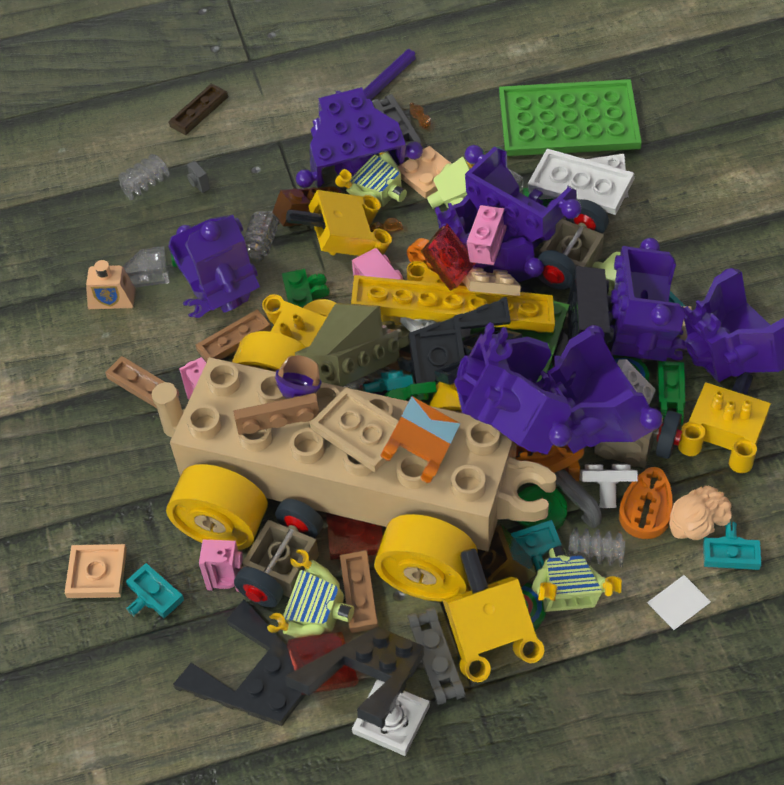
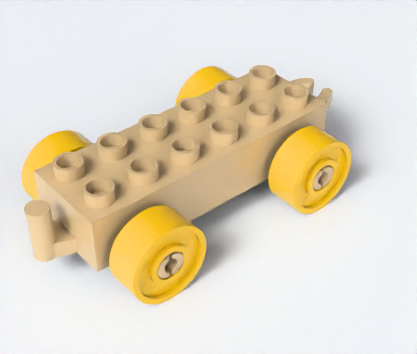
[152,331,556,602]

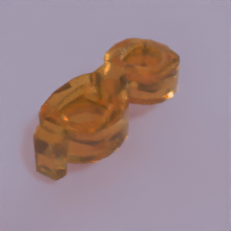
[409,102,431,128]
[370,218,403,234]

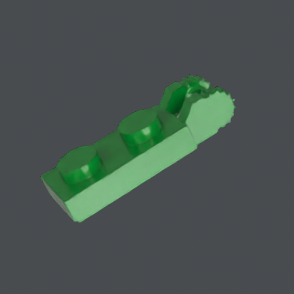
[658,361,685,425]

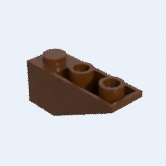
[272,186,341,227]

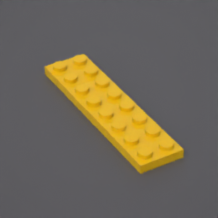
[351,275,555,333]

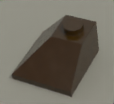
[477,524,536,587]

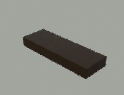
[168,83,228,135]

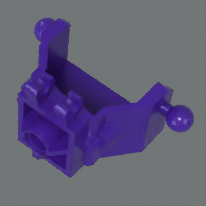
[296,87,423,188]
[465,145,582,249]
[433,194,544,282]
[168,215,260,318]
[609,238,686,361]
[684,268,784,383]
[454,322,572,454]
[528,325,663,454]

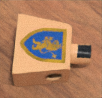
[86,260,136,309]

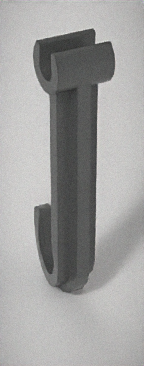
[529,452,602,528]

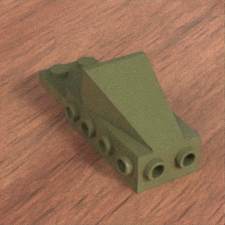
[295,303,410,387]

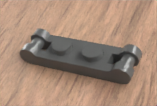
[372,94,422,146]
[407,607,465,705]

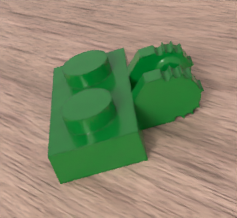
[282,269,330,308]
[383,382,437,402]

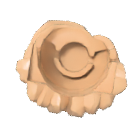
[669,485,732,540]

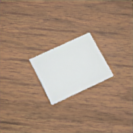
[647,575,711,630]

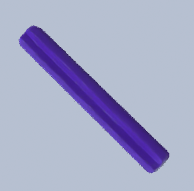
[363,49,416,100]

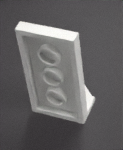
[528,149,635,215]

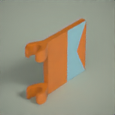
[380,396,461,483]

